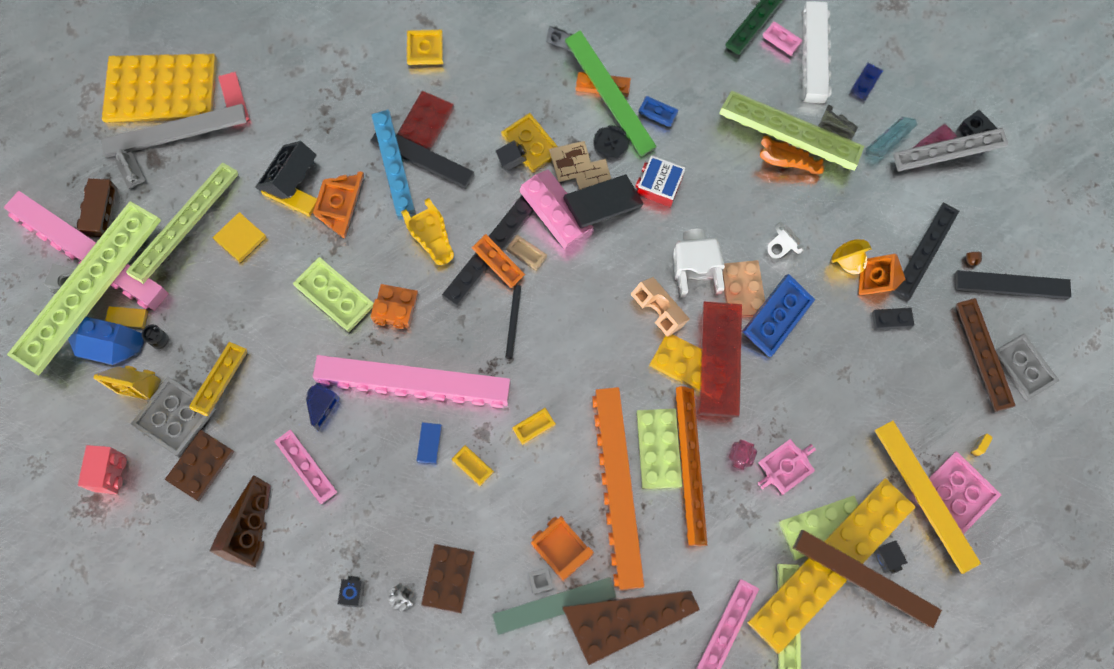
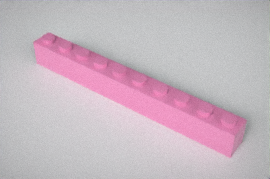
[3,190,169,311]
[313,355,511,408]

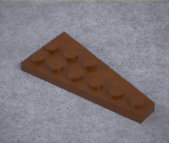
[562,590,700,665]

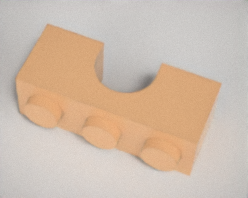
[631,277,690,337]

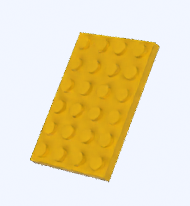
[102,54,217,122]

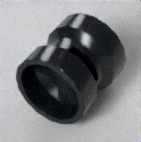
[142,324,168,349]

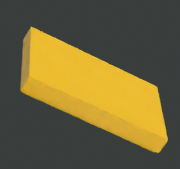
[501,113,558,174]

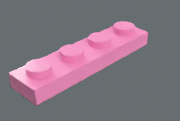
[274,429,337,504]

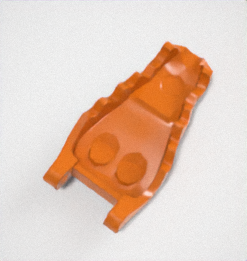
[760,136,825,174]

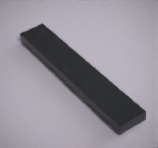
[370,132,474,189]
[892,202,960,301]
[955,270,1072,299]

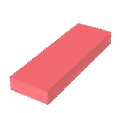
[218,72,250,120]

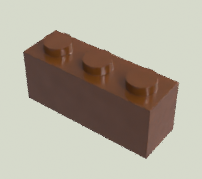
[77,178,117,238]

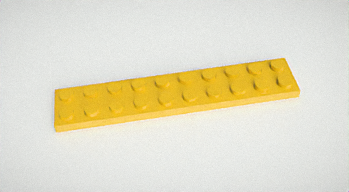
[747,478,916,654]

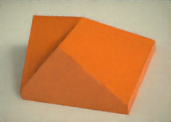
[859,254,905,295]

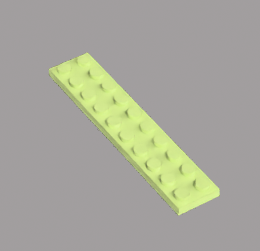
[7,201,161,376]

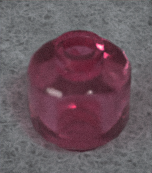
[728,439,757,470]

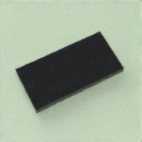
[563,174,644,229]

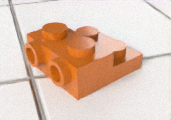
[370,284,418,329]

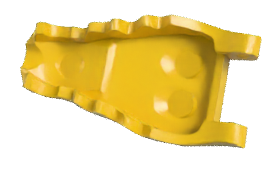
[401,198,454,265]

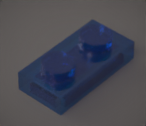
[850,62,883,100]

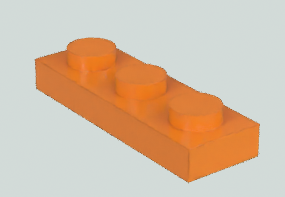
[576,72,631,97]
[471,234,525,288]

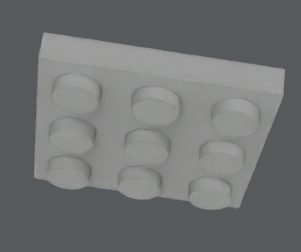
[131,377,216,457]

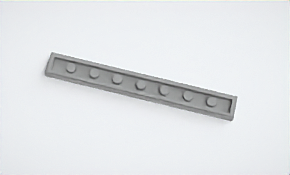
[101,104,247,158]

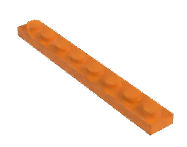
[676,386,708,546]

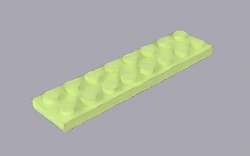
[719,90,864,171]

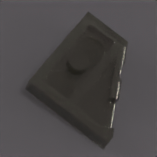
[818,104,858,140]

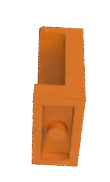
[531,516,594,582]

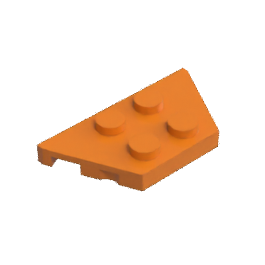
[313,171,364,238]

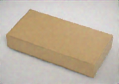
[506,235,547,271]

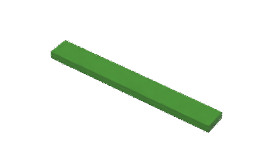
[565,30,657,157]

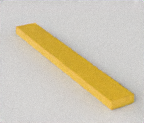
[874,421,981,574]

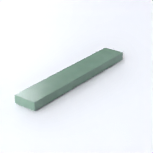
[492,577,616,635]

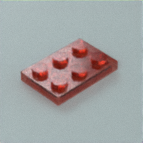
[397,91,454,150]

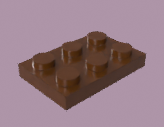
[164,430,235,502]
[421,544,475,614]

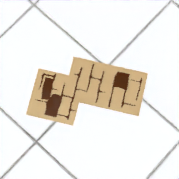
[549,141,611,190]

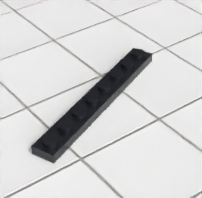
[442,195,534,307]

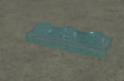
[866,117,918,157]

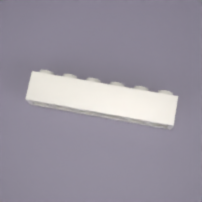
[803,1,832,104]

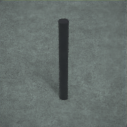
[505,285,521,359]

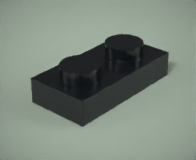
[872,308,915,330]

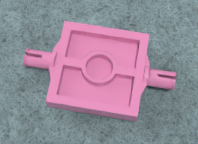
[758,439,816,495]

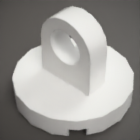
[767,222,805,258]

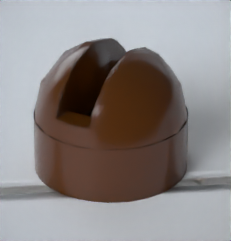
[966,252,982,266]

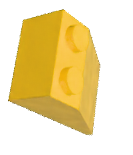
[93,365,161,401]

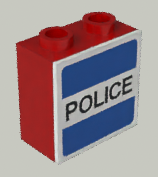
[635,156,685,207]

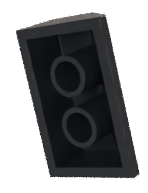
[255,141,317,199]

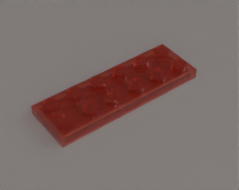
[699,301,742,418]

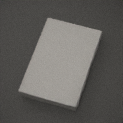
[995,333,1059,401]

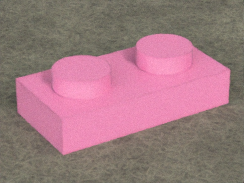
[763,21,803,56]

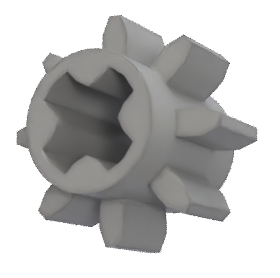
[388,583,414,611]

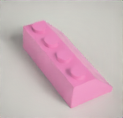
[519,169,593,249]

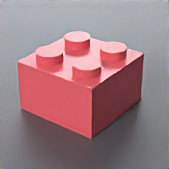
[78,445,126,494]

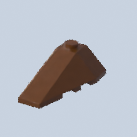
[210,476,270,567]

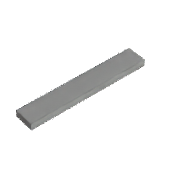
[893,128,1008,171]

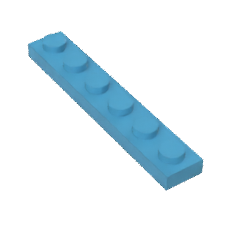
[371,109,416,217]

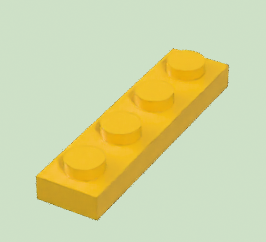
[189,342,247,416]

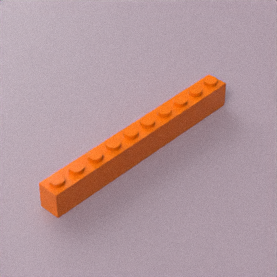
[592,387,644,591]

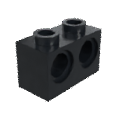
[957,109,998,155]

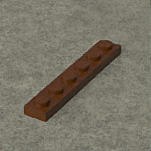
[956,298,1016,412]

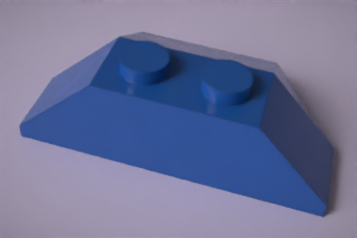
[68,317,145,365]

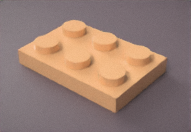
[722,260,765,319]

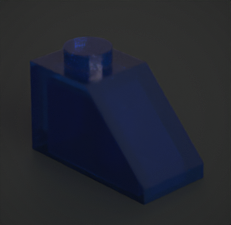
[306,382,340,431]

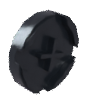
[593,125,629,160]

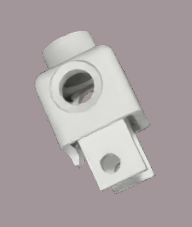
[673,229,725,298]

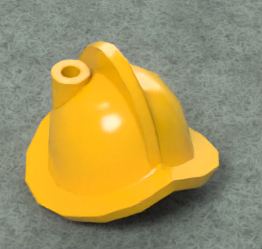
[831,239,872,274]

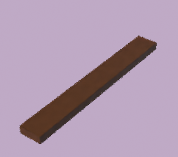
[793,530,942,629]

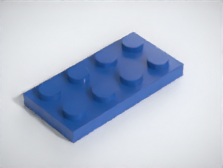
[742,274,815,357]

